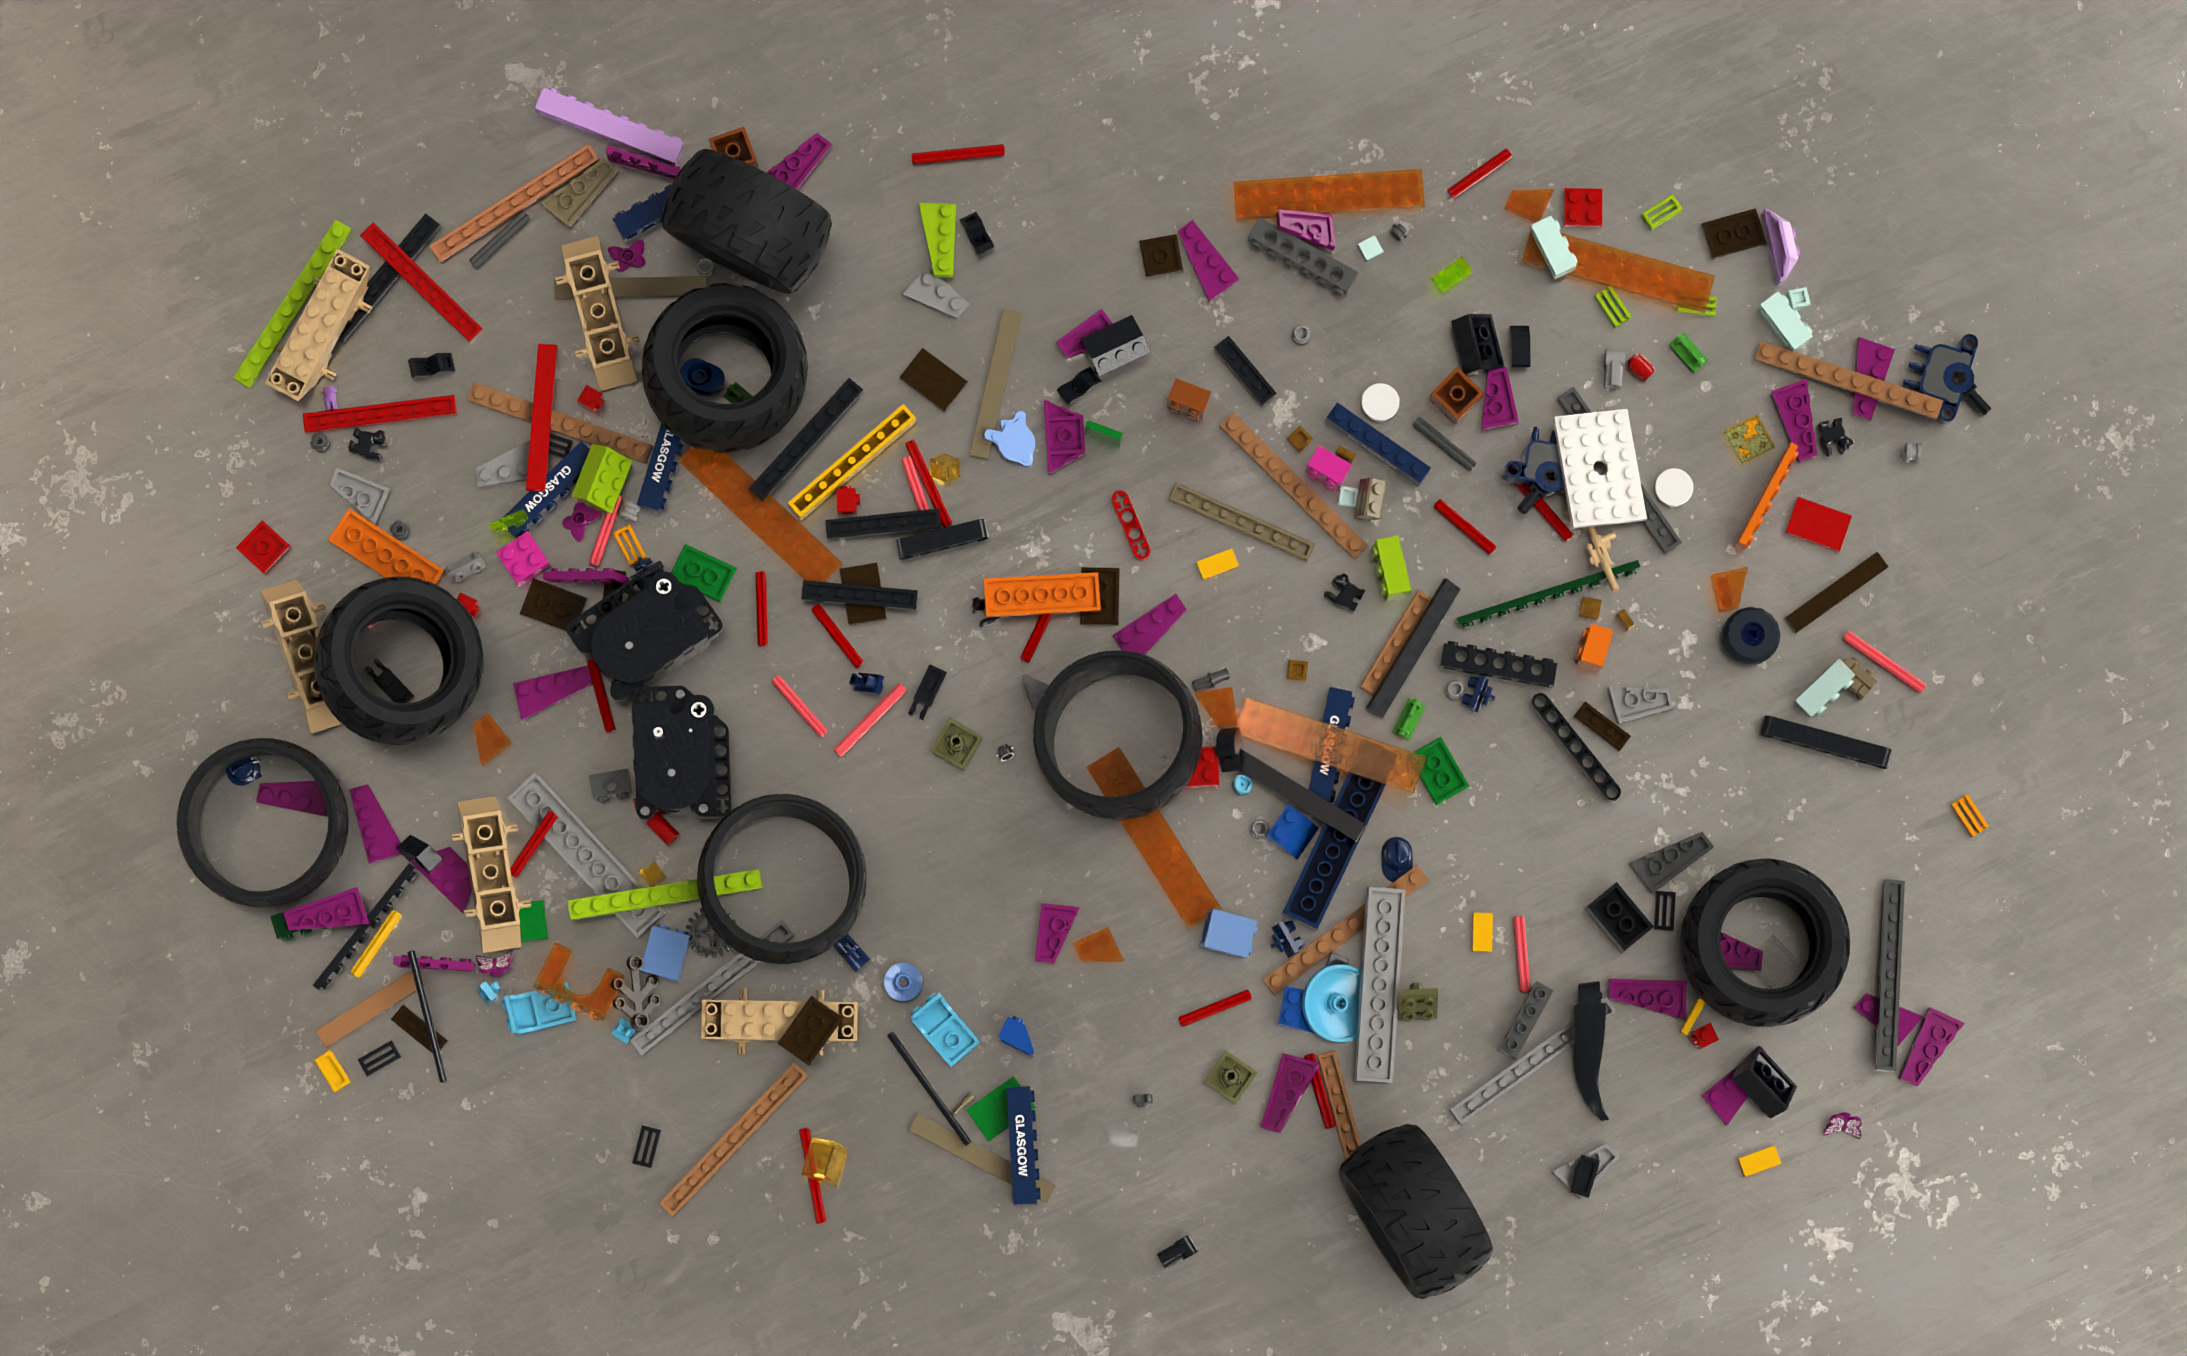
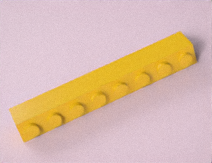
[788,404,916,521]

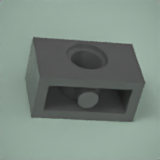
[589,768,632,802]

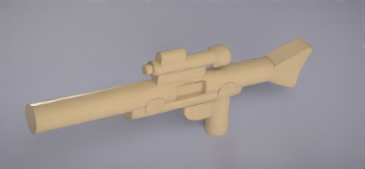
[1585,526,1619,592]

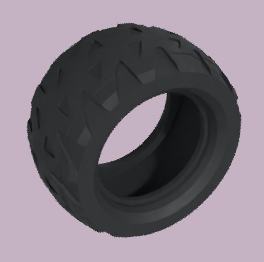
[661,149,832,294]
[642,283,808,453]
[314,576,484,745]
[1680,858,1850,1027]
[1339,1124,1493,1299]

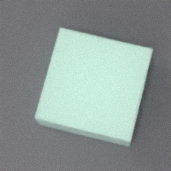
[1358,235,1384,262]
[1787,287,1811,310]
[1337,486,1359,508]

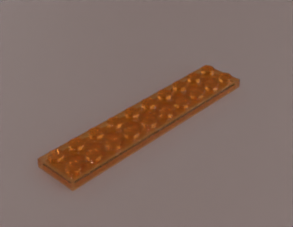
[1233,169,1425,220]
[1522,232,1715,313]
[679,446,843,582]
[1235,697,1426,794]
[1086,747,1222,930]

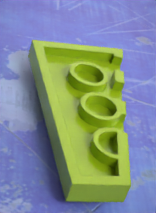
[919,203,956,278]

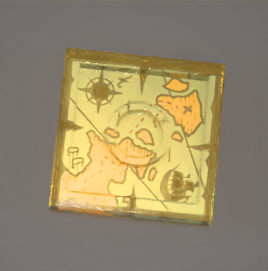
[1723,414,1775,466]

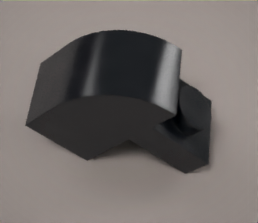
[1216,727,1243,772]

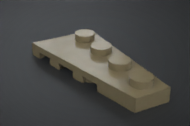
[540,158,618,228]

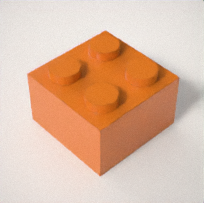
[1575,623,1613,672]

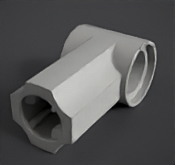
[1604,349,1626,388]

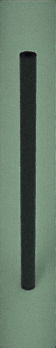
[407,950,447,1082]
[887,1032,972,1146]

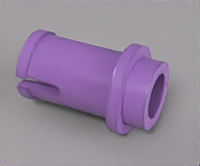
[322,386,338,411]

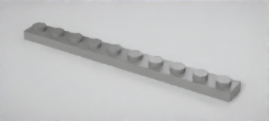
[630,920,794,1056]
[1450,997,1617,1125]

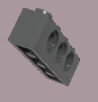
[1498,981,1554,1060]

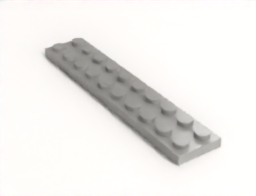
[507,772,666,939]
[1354,887,1406,1083]

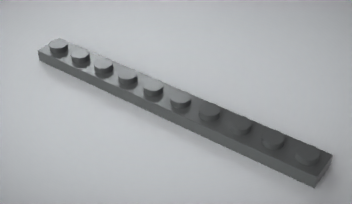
[1557,387,1682,554]
[1875,879,1905,1072]

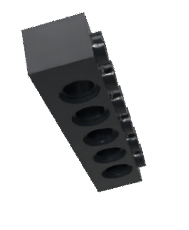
[1439,641,1558,688]

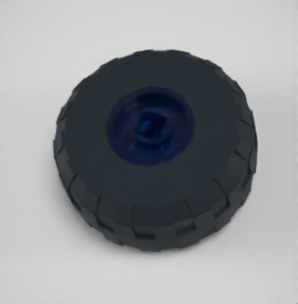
[1722,607,1780,665]

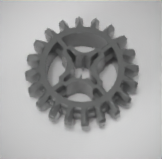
[686,908,736,958]

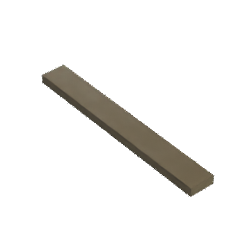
[554,276,707,299]
[970,309,1022,460]
[1168,482,1315,562]
[909,1113,1055,1203]

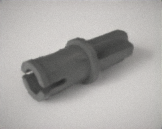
[1192,668,1230,691]

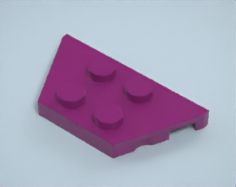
[1044,400,1085,474]
[410,847,472,914]

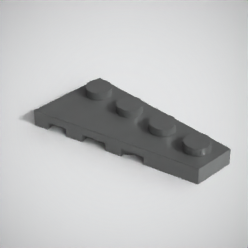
[1629,832,1714,894]

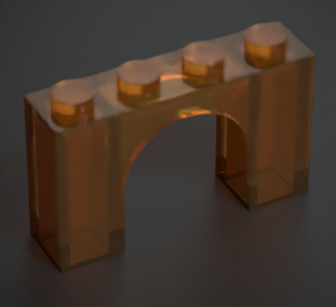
[533,942,625,1021]

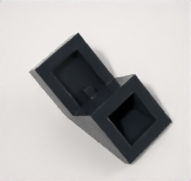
[959,212,994,255]
[1509,326,1531,367]
[408,353,455,378]
[1057,367,1102,405]
[396,835,442,873]

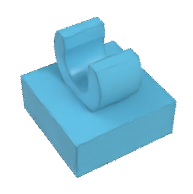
[476,981,501,1006]
[611,1018,637,1044]

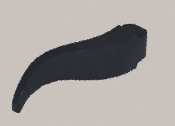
[1574,981,1609,1121]

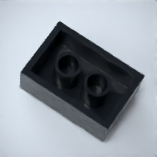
[1585,882,1654,953]

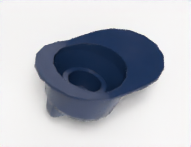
[681,358,725,393]
[226,756,262,786]
[1382,837,1413,882]

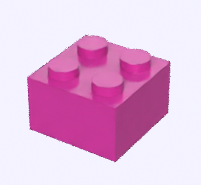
[1305,446,1352,491]
[496,531,551,587]

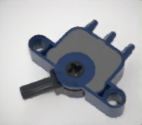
[1903,334,1991,425]
[1501,427,1566,515]

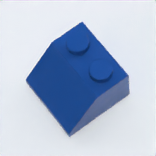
[1266,804,1319,860]
[1277,986,1314,1033]
[998,1015,1034,1057]

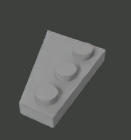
[902,267,970,319]
[475,441,530,488]
[329,468,390,525]
[1608,686,1674,724]
[1552,1143,1620,1199]

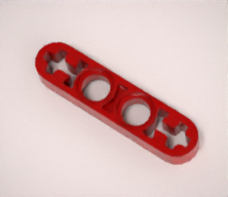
[1111,490,1150,561]

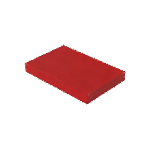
[1785,497,1852,552]

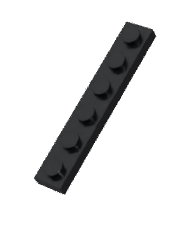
[825,508,941,540]
[801,580,918,610]

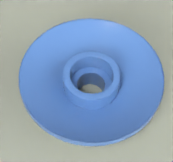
[884,963,923,1001]

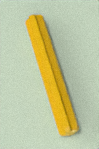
[350,910,402,978]

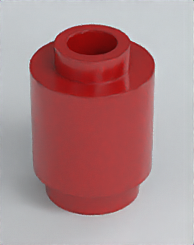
[1627,353,1655,381]

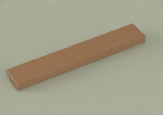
[1359,590,1432,696]
[316,970,425,1048]
[1316,1050,1361,1160]

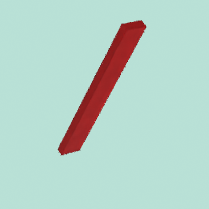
[360,222,483,343]
[526,344,558,492]
[303,395,457,433]

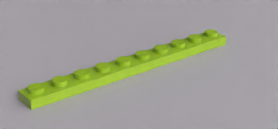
[233,219,352,389]
[568,869,762,921]

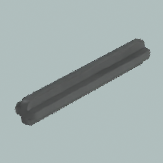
[469,211,530,268]
[1413,417,1477,471]

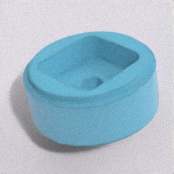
[1232,774,1252,795]

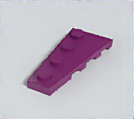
[1178,220,1239,302]

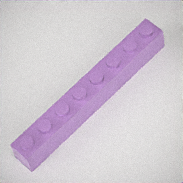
[535,88,685,165]

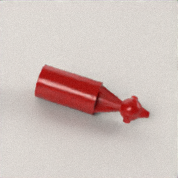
[633,798,680,846]

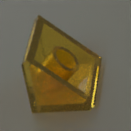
[801,1138,849,1187]

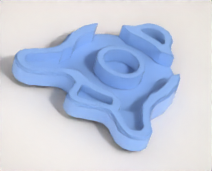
[984,411,1035,467]

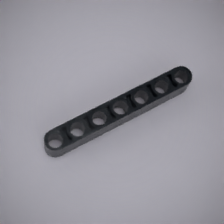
[1530,693,1621,803]
[1759,715,1892,769]

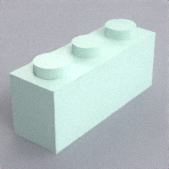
[1530,216,1578,279]
[1758,291,1813,352]
[1795,659,1855,717]

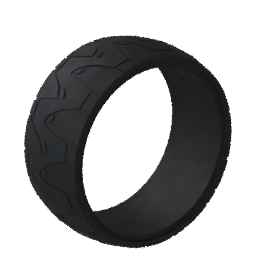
[1033,650,1203,820]
[176,738,349,907]
[697,794,867,964]

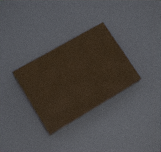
[1701,208,1767,260]
[899,348,968,412]
[839,563,886,626]
[1080,567,1120,626]
[520,578,587,633]
[778,996,843,1066]

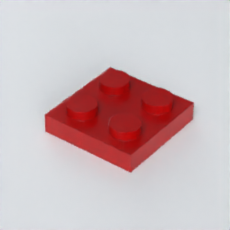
[1564,188,1602,227]
[236,520,291,574]

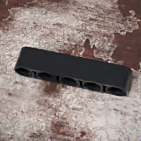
[894,519,990,560]

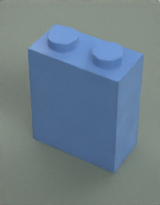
[1199,909,1257,958]
[640,924,691,982]

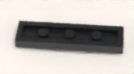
[1214,336,1277,406]

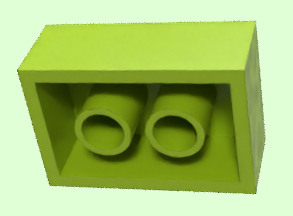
[571,444,633,514]
[1371,535,1411,601]

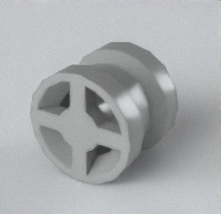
[1904,443,1922,462]
[618,501,641,522]

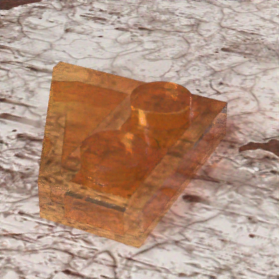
[1504,189,1554,223]
[1711,567,1748,612]
[1195,687,1238,728]
[473,713,512,766]
[1073,927,1124,962]

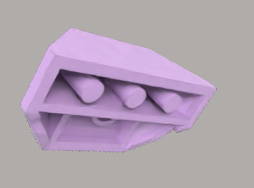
[1761,209,1800,286]

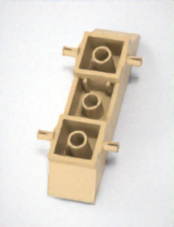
[555,236,640,391]
[265,249,372,401]
[260,580,342,734]
[451,796,531,954]
[701,988,858,1056]

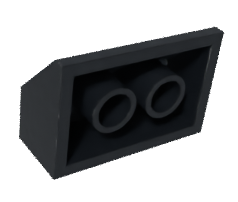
[1451,314,1505,375]
[1080,315,1151,376]
[1732,1046,1797,1119]

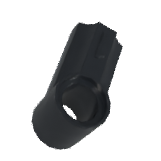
[1157,1235,1199,1268]

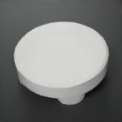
[1361,383,1399,423]
[1654,468,1693,508]

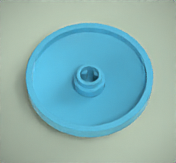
[1302,964,1361,1042]

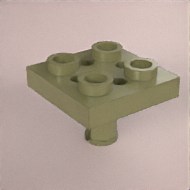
[930,718,983,771]
[1398,982,1438,1020]
[1203,1050,1257,1104]

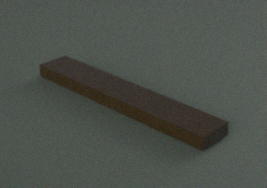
[1785,552,1889,633]

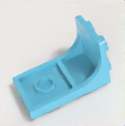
[502,982,577,1036]
[910,993,981,1067]

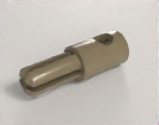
[952,1092,976,1115]

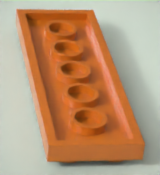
[1734,442,1799,551]
[328,508,445,585]
[983,572,1101,618]

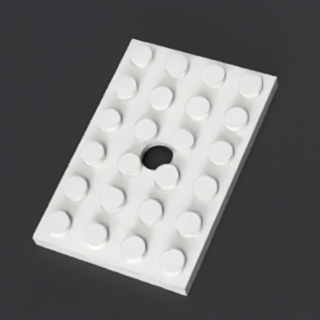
[1553,409,1647,529]

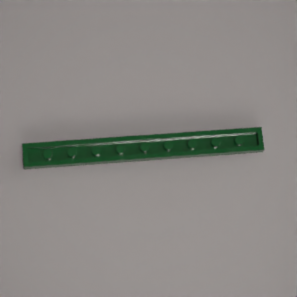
[1455,560,1640,629]

